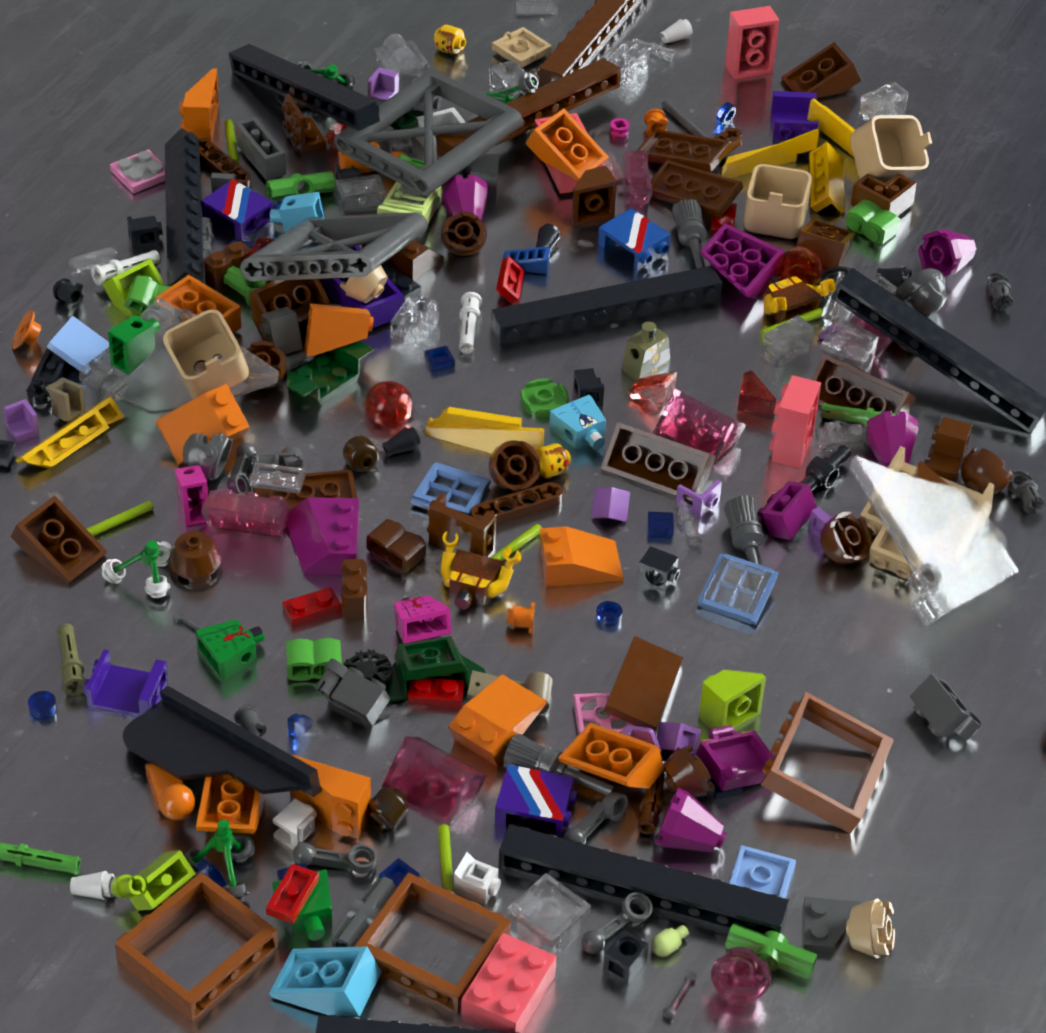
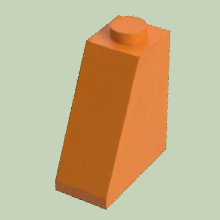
[304,303,374,357]

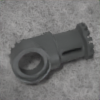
[986,272,1014,311]
[253,446,303,475]
[1008,470,1046,514]
[234,704,267,738]

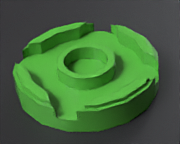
[520,379,569,418]

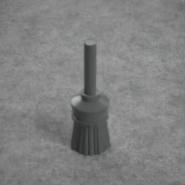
[671,199,707,269]
[723,495,765,591]
[503,733,615,795]

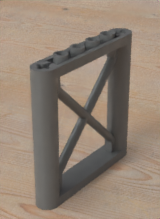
[334,69,523,196]
[240,212,428,281]

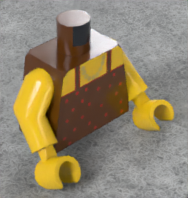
[764,276,836,323]
[440,532,521,609]

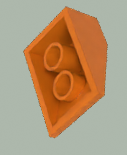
[179,68,219,142]
[525,108,609,181]
[155,275,242,334]
[155,384,250,465]
[539,526,623,587]
[448,674,547,767]
[290,755,371,839]
[196,775,266,834]

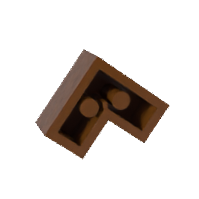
[851,173,917,216]
[924,417,972,483]

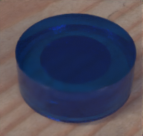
[716,102,736,125]
[596,601,623,627]
[28,691,57,718]

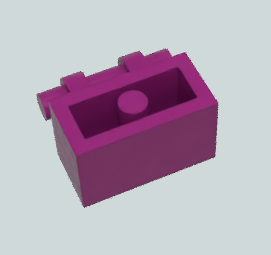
[757,481,817,540]

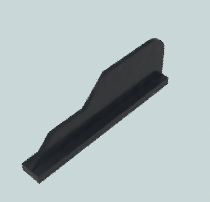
[123,686,322,798]

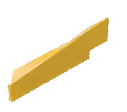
[720,129,819,178]
[15,396,124,468]
[425,407,545,454]

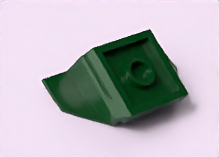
[287,341,374,405]
[380,636,486,702]

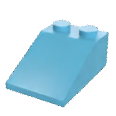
[269,946,382,1017]

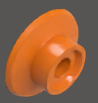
[12,310,41,349]

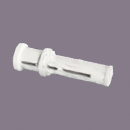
[91,250,160,286]
[459,292,482,354]

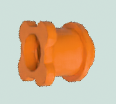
[644,109,668,137]
[506,602,535,634]

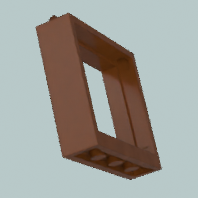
[761,692,894,834]
[115,872,278,1022]
[354,872,511,1015]

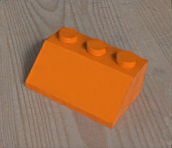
[558,723,664,789]

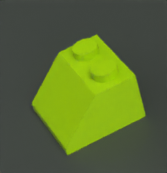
[102,258,165,318]
[698,670,766,729]

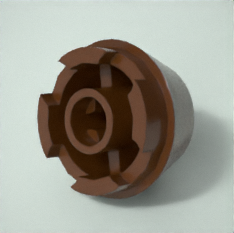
[441,212,487,257]
[169,531,221,583]
[663,744,715,798]

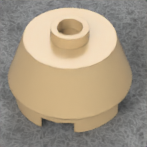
[340,265,388,303]
[846,898,895,958]

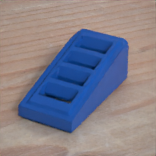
[503,247,551,274]

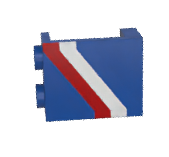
[598,208,671,271]

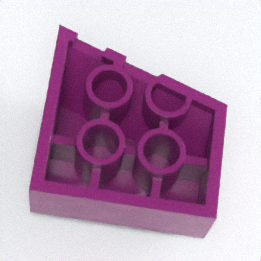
[700,223,784,298]
[282,497,359,575]

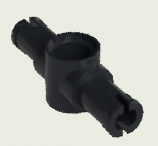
[799,445,851,491]

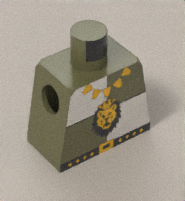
[621,322,670,382]

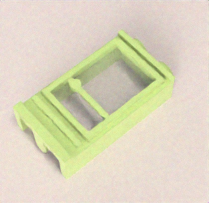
[377,182,442,237]

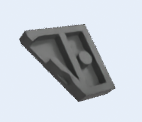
[803,897,861,954]

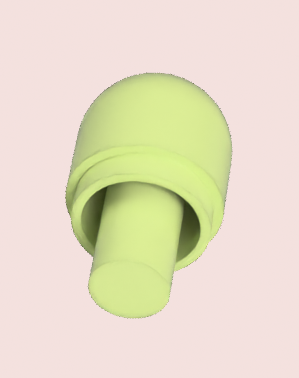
[651,925,689,957]

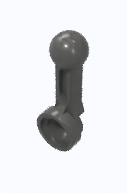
[227,443,256,499]
[563,792,628,844]
[293,843,377,874]
[581,892,653,954]

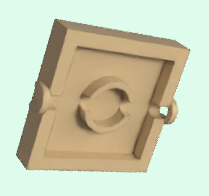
[492,27,552,68]

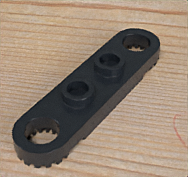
[26,338,69,405]

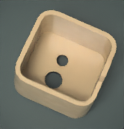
[850,115,932,183]
[744,164,812,239]
[163,309,249,399]

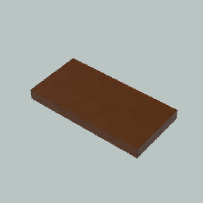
[634,129,733,172]
[644,160,744,218]
[251,469,357,521]
[603,636,683,732]

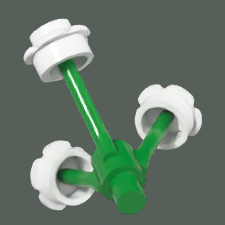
[101,540,172,598]

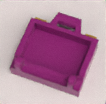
[696,725,781,791]

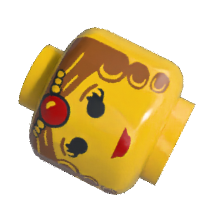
[433,25,466,55]
[536,443,571,479]

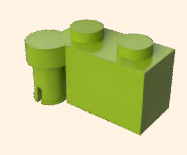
[111,850,196,911]

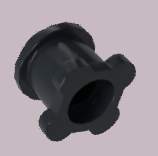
[335,165,361,192]
[53,278,84,309]

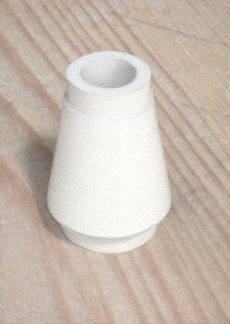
[660,19,693,44]
[70,871,115,900]

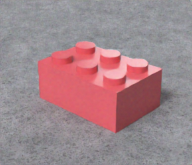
[725,6,779,79]
[769,375,821,469]
[461,933,557,1033]

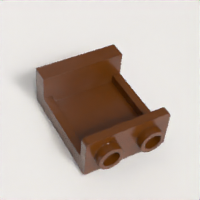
[427,493,497,557]

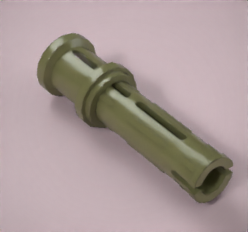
[57,624,86,696]

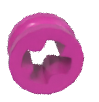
[610,118,630,139]

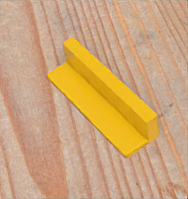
[807,99,855,157]
[809,142,845,213]

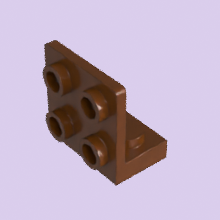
[282,93,326,154]

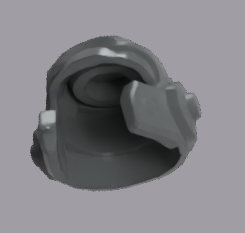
[897,268,947,315]
[183,432,233,481]

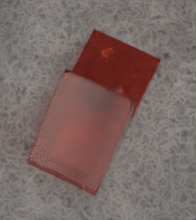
[737,370,777,419]
[628,371,678,411]

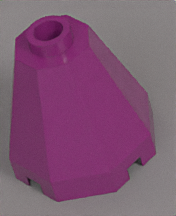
[441,175,488,220]
[918,229,976,277]
[865,411,918,471]
[654,788,727,852]

